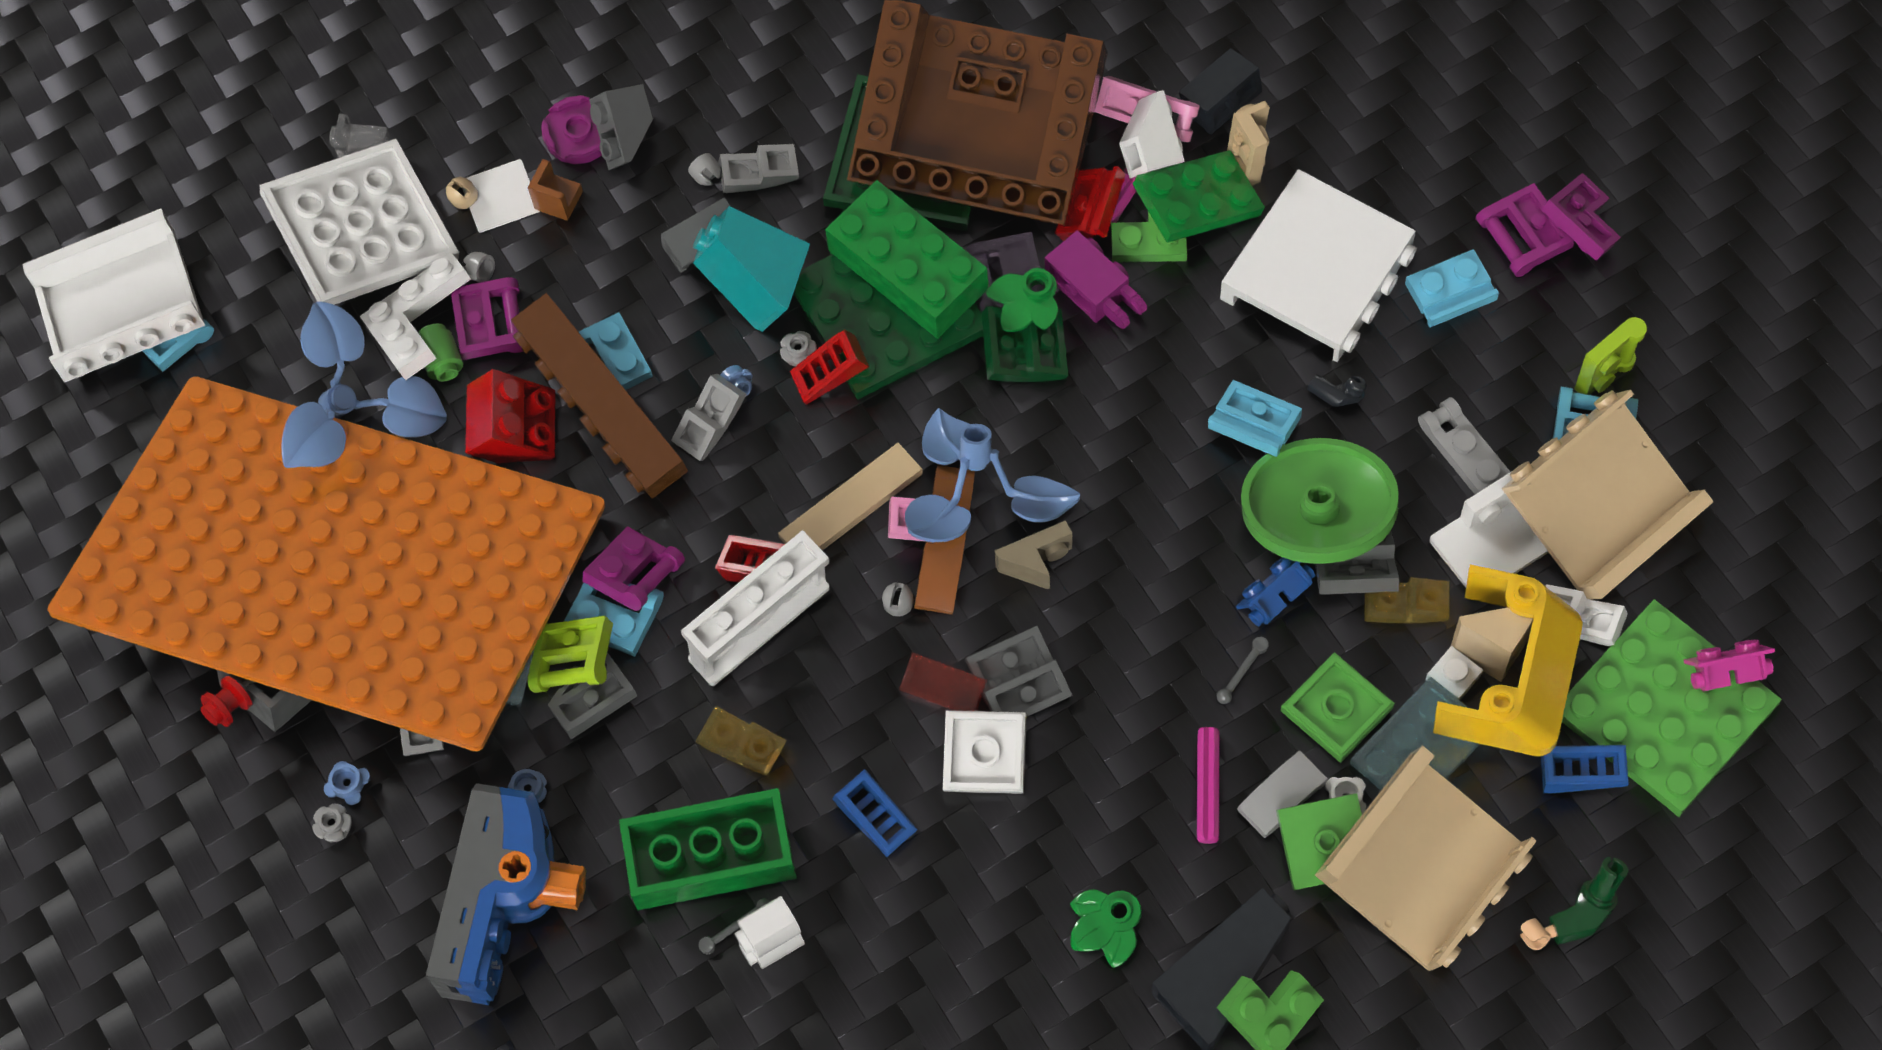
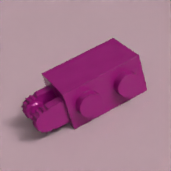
[1044,230,1147,329]

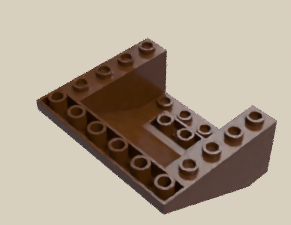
[847,0,1108,226]

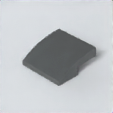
[1315,531,1399,594]
[965,626,1072,717]

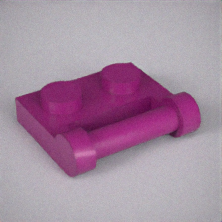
[1476,183,1574,277]
[451,277,523,360]
[582,526,685,611]

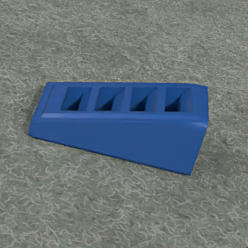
[1541,745,1629,793]
[832,769,917,857]

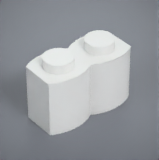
[734,896,805,969]

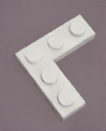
[360,252,471,381]

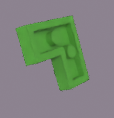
[1111,212,1187,263]
[1217,971,1324,1050]

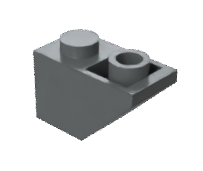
[589,84,653,170]

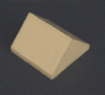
[1451,607,1533,682]

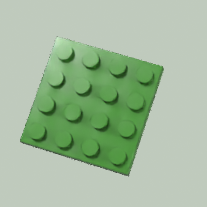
[1562,599,1782,817]

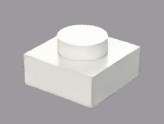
[1426,646,1483,703]

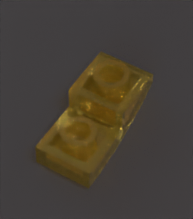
[1364,577,1449,623]
[695,706,787,776]

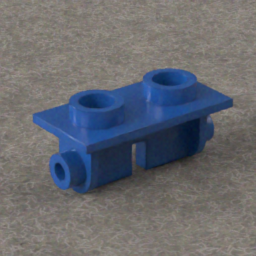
[1235,557,1315,627]

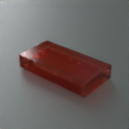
[899,652,987,711]

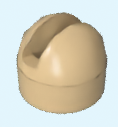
[446,177,478,209]

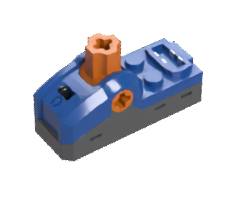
[426,783,587,1005]

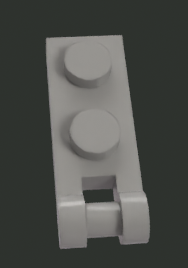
[1418,397,1510,494]

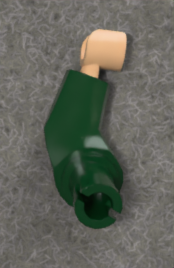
[1520,857,1628,950]

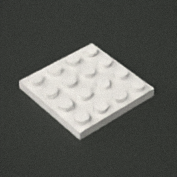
[260,139,459,305]

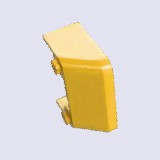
[1433,564,1582,756]

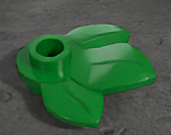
[986,268,1058,332]
[1070,889,1142,968]

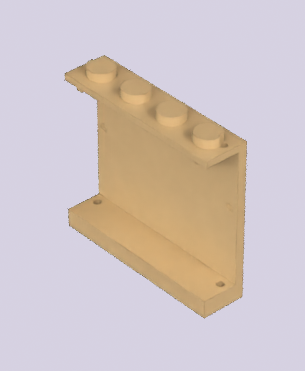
[1501,390,1713,600]
[1315,745,1536,971]

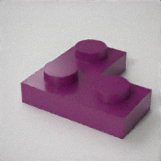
[1541,173,1621,261]

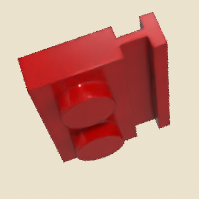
[1055,166,1126,241]

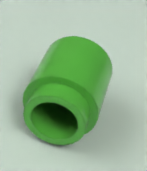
[418,323,463,382]

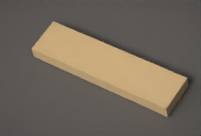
[778,443,923,550]

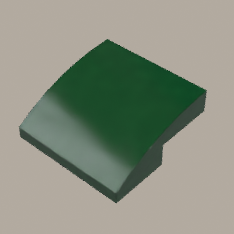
[981,306,1068,382]

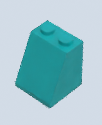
[693,206,810,332]

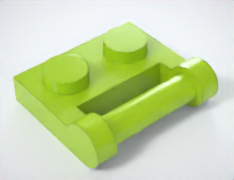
[1574,317,1647,395]
[528,616,613,693]

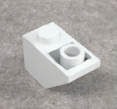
[1119,90,1185,179]

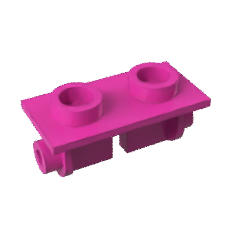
[1683,640,1775,692]

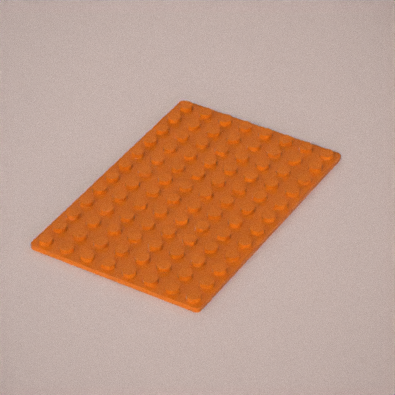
[48,377,605,751]

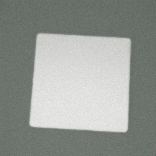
[463,159,540,233]

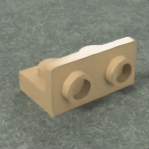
[1227,101,1270,185]

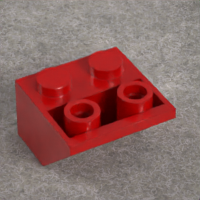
[465,369,555,463]

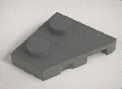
[548,652,637,739]

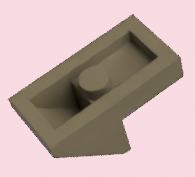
[995,520,1072,589]

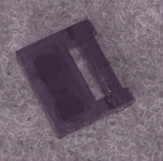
[966,232,1045,312]

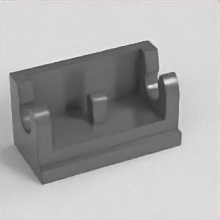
[661,197,730,273]

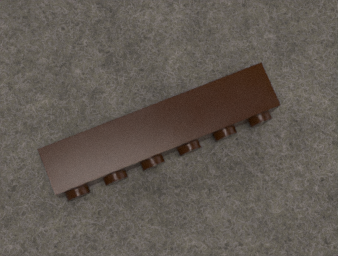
[510,293,688,499]

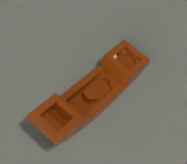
[914,465,975,615]

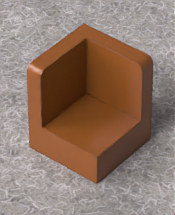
[528,159,583,221]

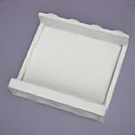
[1220,169,1417,362]
[22,209,205,382]

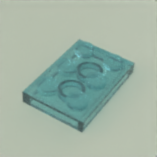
[1350,677,1480,790]

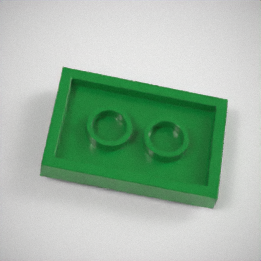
[1133,150,1265,243]

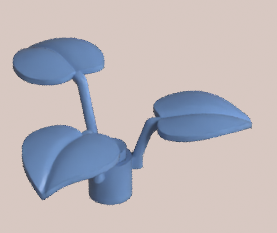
[281,301,447,468]
[905,408,1080,542]

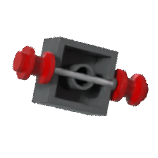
[200,670,311,732]

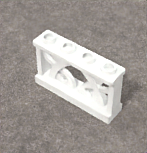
[681,530,829,686]

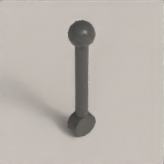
[1217,637,1268,704]
[699,898,770,955]

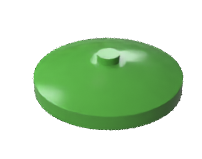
[1241,438,1399,564]

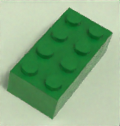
[825,180,988,339]
[619,788,797,910]

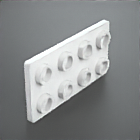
[1430,471,1549,588]

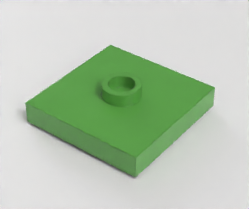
[1281,652,1395,763]
[1276,793,1362,890]

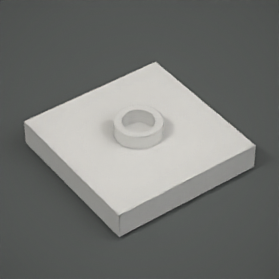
[943,711,1026,794]

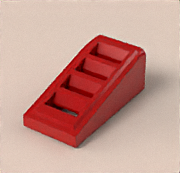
[790,329,869,404]
[715,535,785,582]

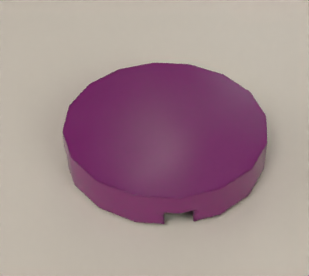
[541,95,602,164]

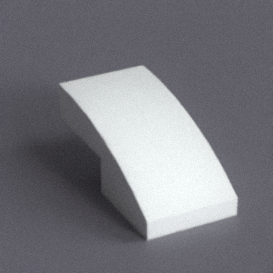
[1546,584,1628,647]

